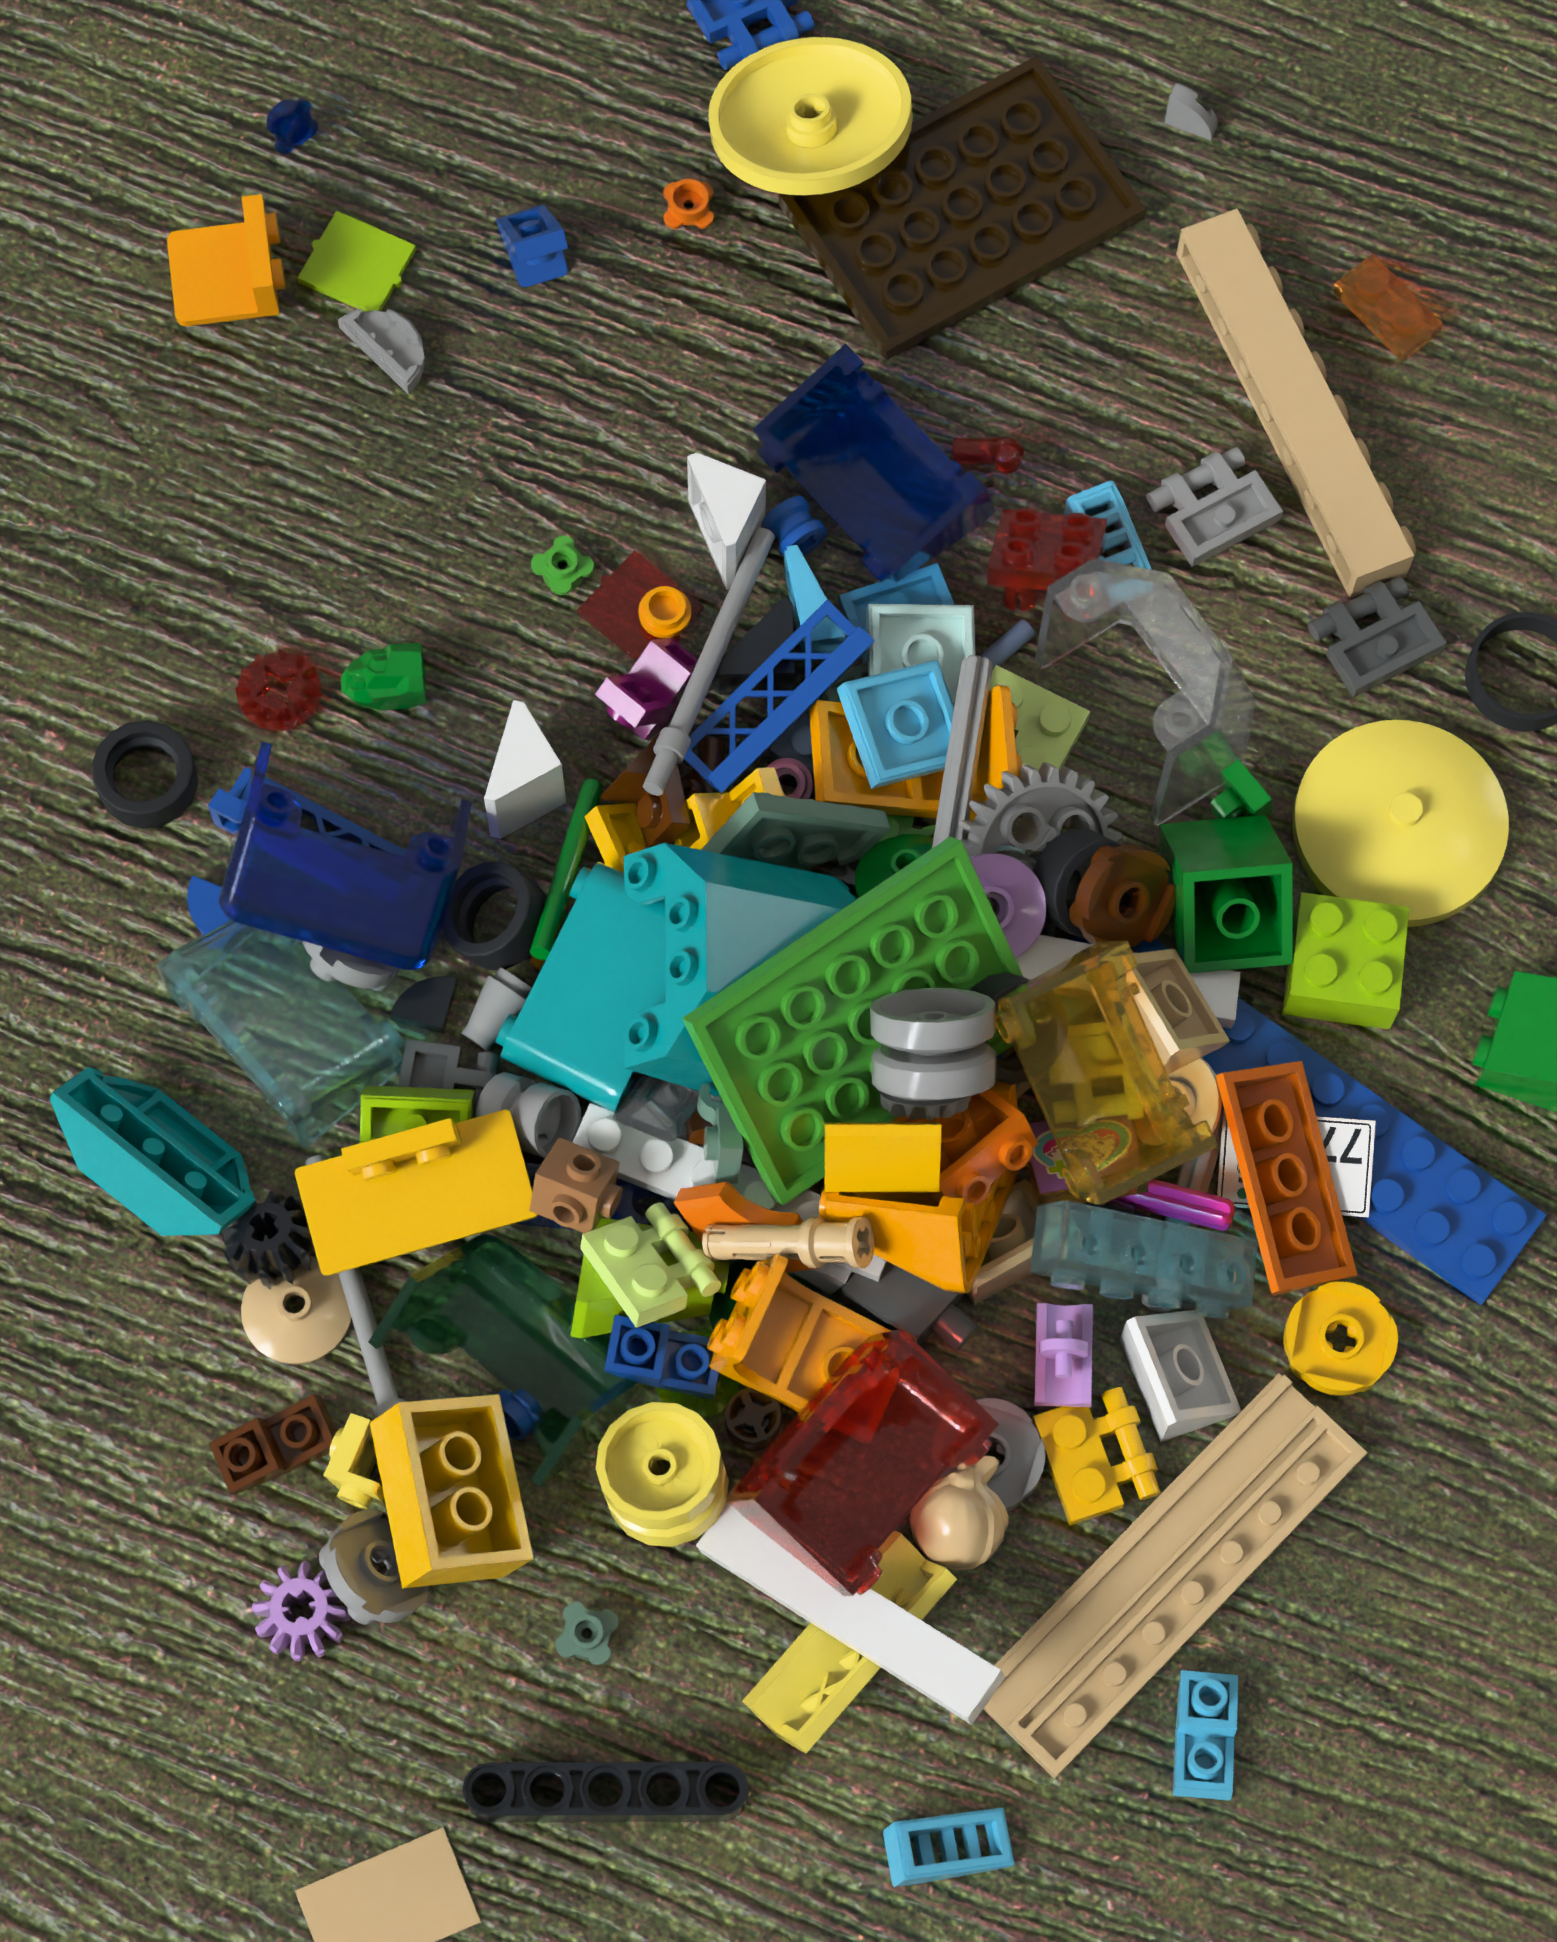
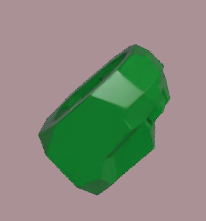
[341,643,426,711]

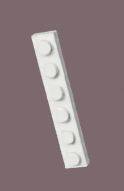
[572,1103,887,1282]

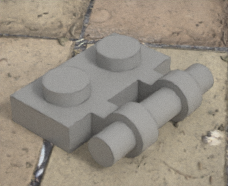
[1146,447,1283,567]

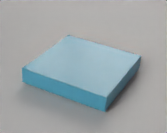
[837,660,954,789]

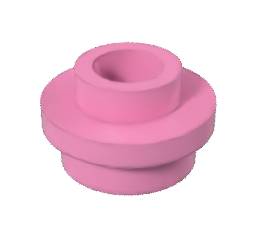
[766,758,814,799]

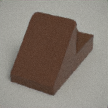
[601,731,691,849]

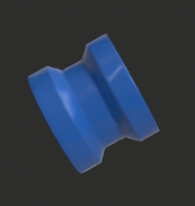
[761,496,827,559]

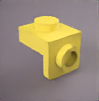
[324,1413,386,1509]

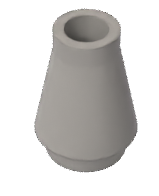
[461,967,532,1052]

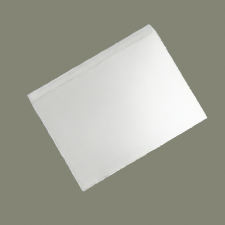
[687,453,766,590]
[484,700,566,839]
[1120,1309,1241,1443]

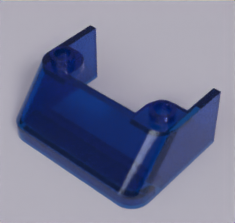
[219,741,472,970]

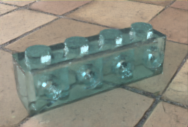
[1030,1200,1258,1318]

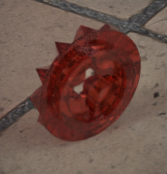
[235,648,322,731]

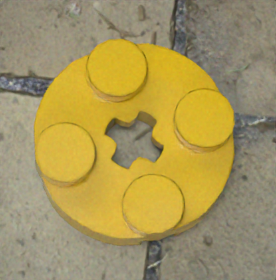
[1283,1282,1398,1396]

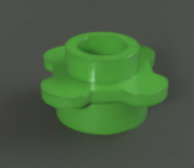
[531,536,594,595]

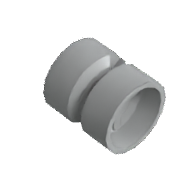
[476,1072,581,1158]

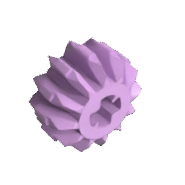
[252,1561,351,1661]

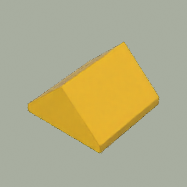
[824,1122,941,1192]

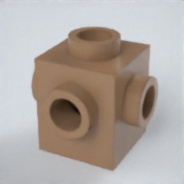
[530,1137,623,1233]

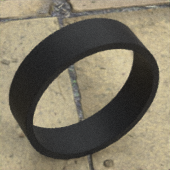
[1465,612,1557,732]

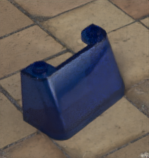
[753,343,996,583]

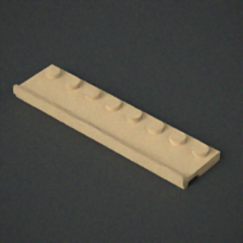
[983,1373,1368,1779]

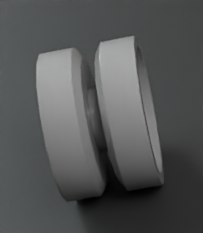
[870,988,997,1100]

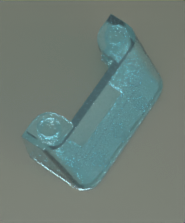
[156,901,405,1149]

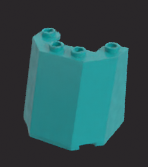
[624,843,857,1098]

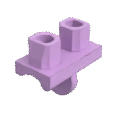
[1035,1303,1093,1407]

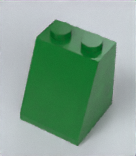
[1159,815,1293,973]
[1471,971,1557,1113]

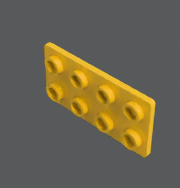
[295,1109,538,1276]

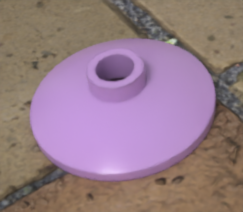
[970,853,1046,958]

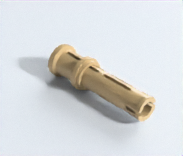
[702,1217,875,1268]

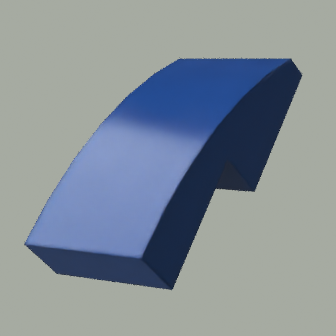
[604,1315,719,1399]

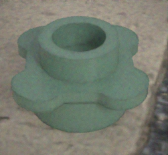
[555,1602,618,1666]

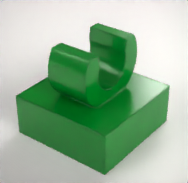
[1210,759,1272,819]

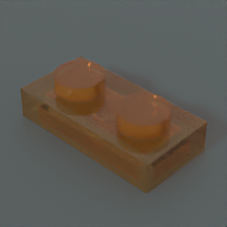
[1333,253,1443,362]

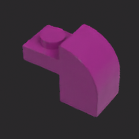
[595,637,698,740]

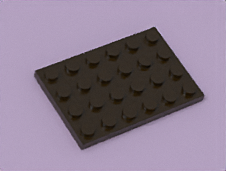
[779,56,1146,361]

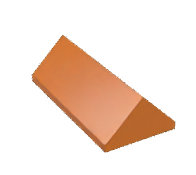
[1216,1061,1357,1296]

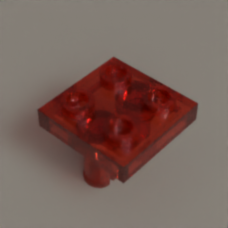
[987,508,1107,616]

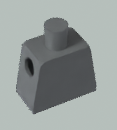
[840,1262,979,1351]

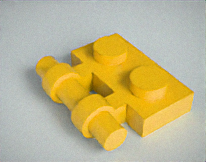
[1032,1387,1161,1526]

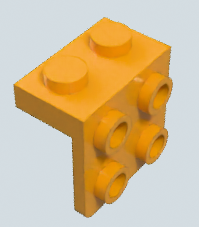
[167,194,286,326]

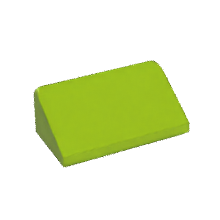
[360,1085,475,1143]

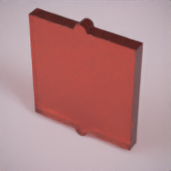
[577,550,704,662]

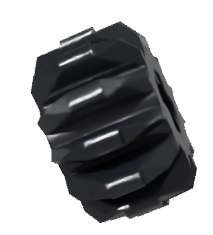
[222,1191,315,1290]

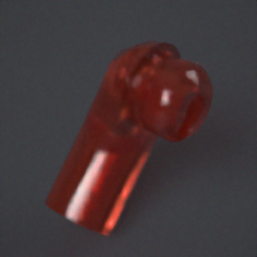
[951,436,1024,474]

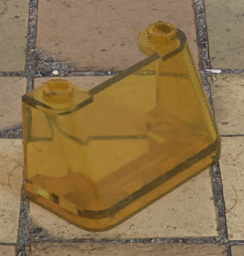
[995,940,1218,1205]

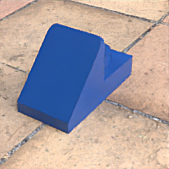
[496,205,568,287]

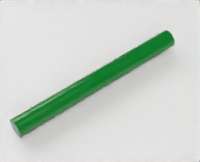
[530,779,603,960]

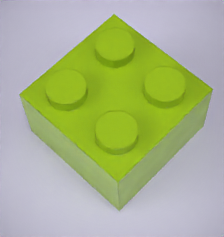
[1282,892,1409,1030]

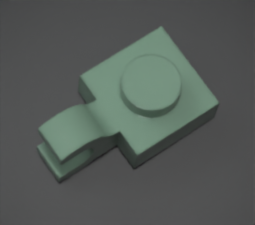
[697,1084,743,1184]

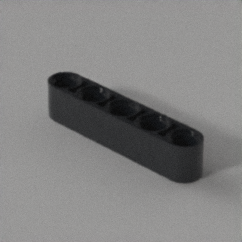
[462,1762,749,1823]

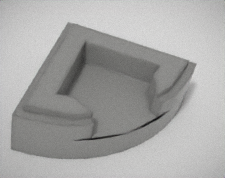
[1164,83,1218,140]

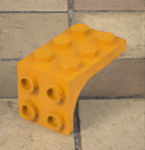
[809,685,1022,821]
[707,1254,916,1446]

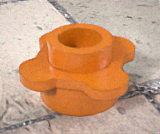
[663,179,714,229]

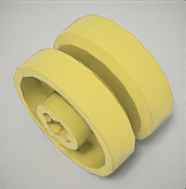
[596,1402,729,1547]

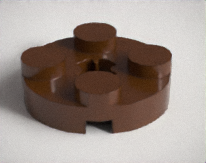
[1069,844,1176,955]

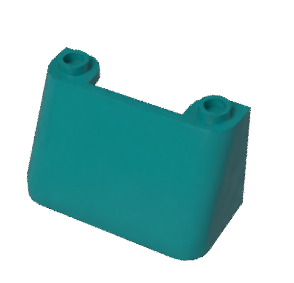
[496,862,665,1115]

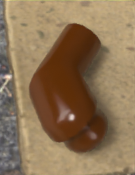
[681,737,725,801]

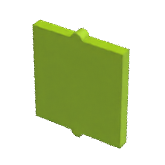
[297,210,416,312]

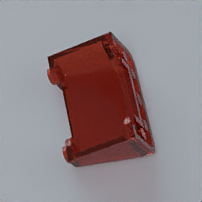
[727,1329,999,1596]

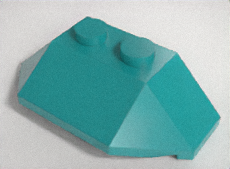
[50,1067,255,1236]

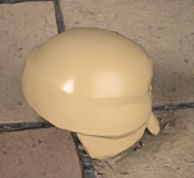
[910,1448,1008,1571]

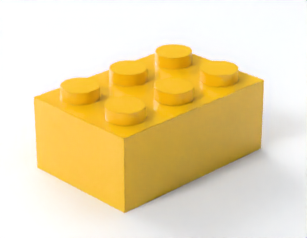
[370,1394,534,1589]

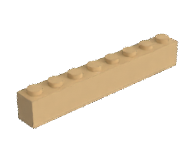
[1176,208,1416,599]

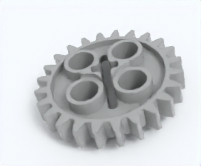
[959,762,1122,937]

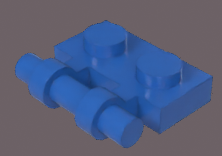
[686,0,815,70]

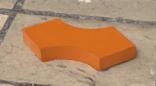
[673,1182,818,1273]

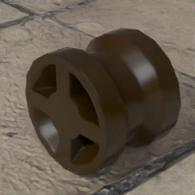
[725,1388,781,1452]

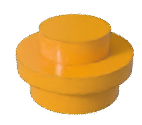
[639,586,691,638]

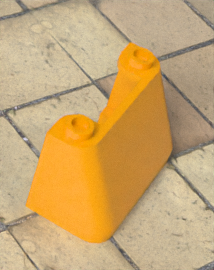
[819,1080,1018,1293]

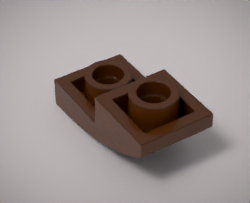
[209,1394,336,1495]

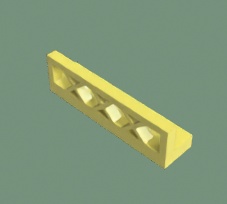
[742,1530,957,1753]

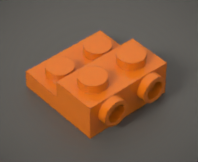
[891,1089,1039,1206]

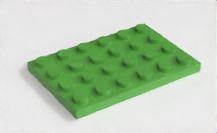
[682,836,1031,1206]

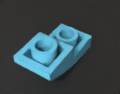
[1173,1670,1238,1801]

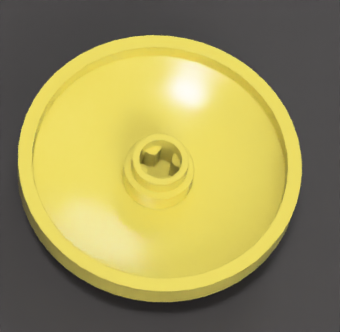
[708,37,913,195]
[1292,720,1509,927]

